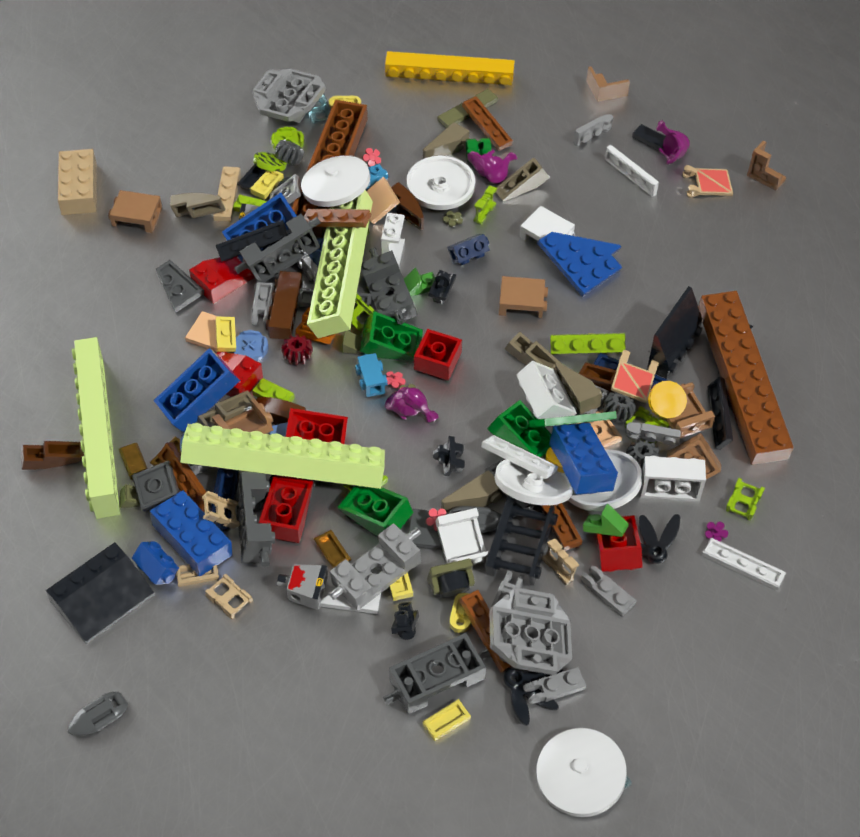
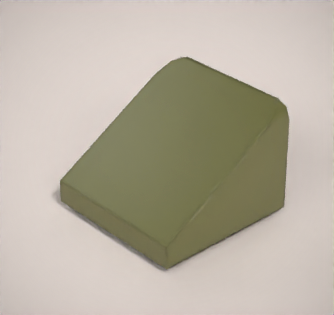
[343,331,362,354]
[120,484,140,508]

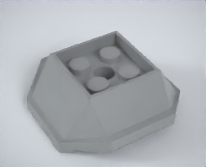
[252,69,326,123]
[489,587,573,675]

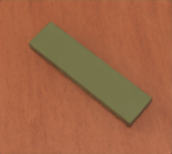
[437,89,498,128]

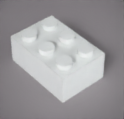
[516,361,577,419]
[640,456,706,501]

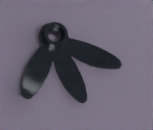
[639,514,680,564]
[503,668,564,725]

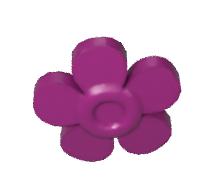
[705,522,728,542]

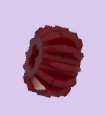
[281,334,313,366]

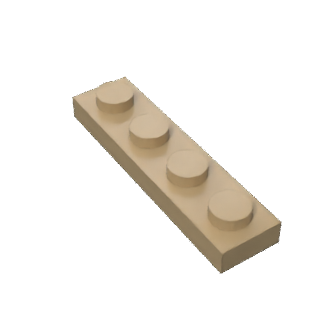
[213,167,240,222]

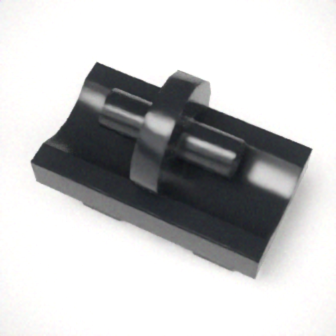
[429,270,456,304]
[433,436,465,476]
[391,602,419,640]

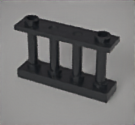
[485,495,558,586]

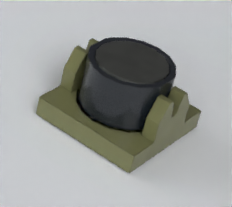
[427,558,475,598]

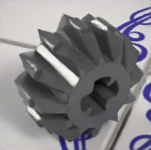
[275,140,304,165]
[603,392,636,423]
[626,439,659,469]

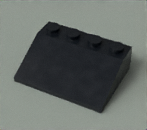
[647,286,703,379]
[46,542,155,644]

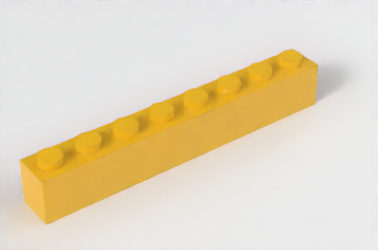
[385,51,514,85]

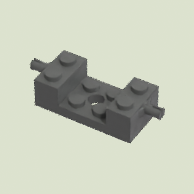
[234,214,321,283]
[361,248,418,324]
[235,472,275,567]
[383,633,491,715]

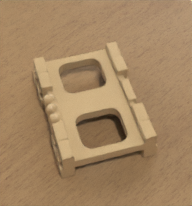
[202,491,240,529]
[542,538,579,585]
[205,573,253,620]

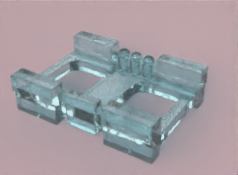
[308,94,331,124]

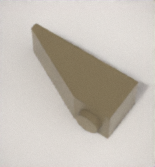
[423,122,470,159]
[496,158,550,202]
[555,362,603,414]
[441,470,503,512]

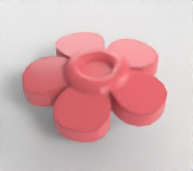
[362,148,381,167]
[386,371,406,388]
[426,508,446,531]

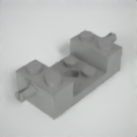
[329,524,421,611]

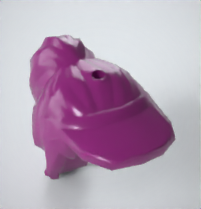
[656,120,690,165]
[467,150,517,184]
[385,387,439,423]

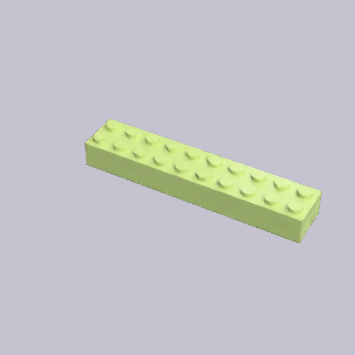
[307,190,373,338]
[72,337,120,519]
[180,423,385,489]

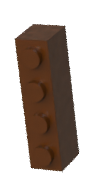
[266,271,303,339]

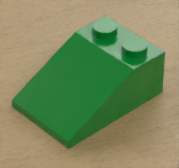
[360,311,423,361]
[487,400,551,458]
[338,485,414,536]

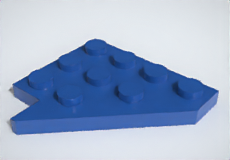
[537,232,622,297]

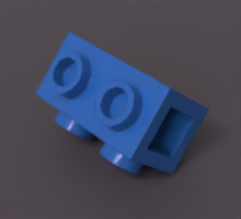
[132,541,179,585]

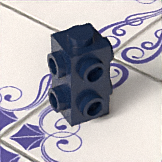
[447,234,490,265]

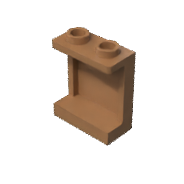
[108,190,162,233]
[499,276,548,318]
[666,382,715,438]
[212,398,273,434]

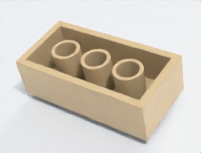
[58,149,97,215]

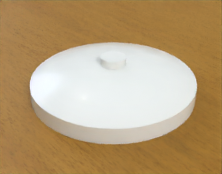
[301,156,370,207]
[407,156,475,210]
[569,450,643,511]
[495,460,574,505]
[537,728,627,817]

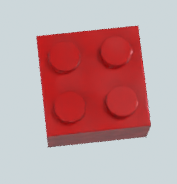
[414,329,462,381]

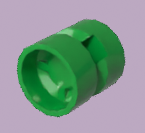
[466,138,491,161]

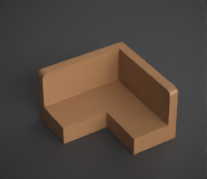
[586,66,630,102]
[747,140,786,191]
[666,433,721,480]

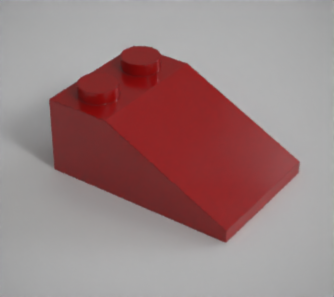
[189,257,255,304]
[216,352,263,397]
[286,408,348,444]
[259,475,313,543]
[596,515,643,572]

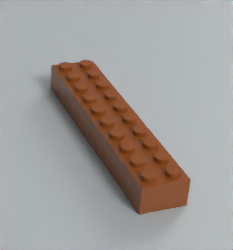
[292,99,368,238]
[698,291,794,465]

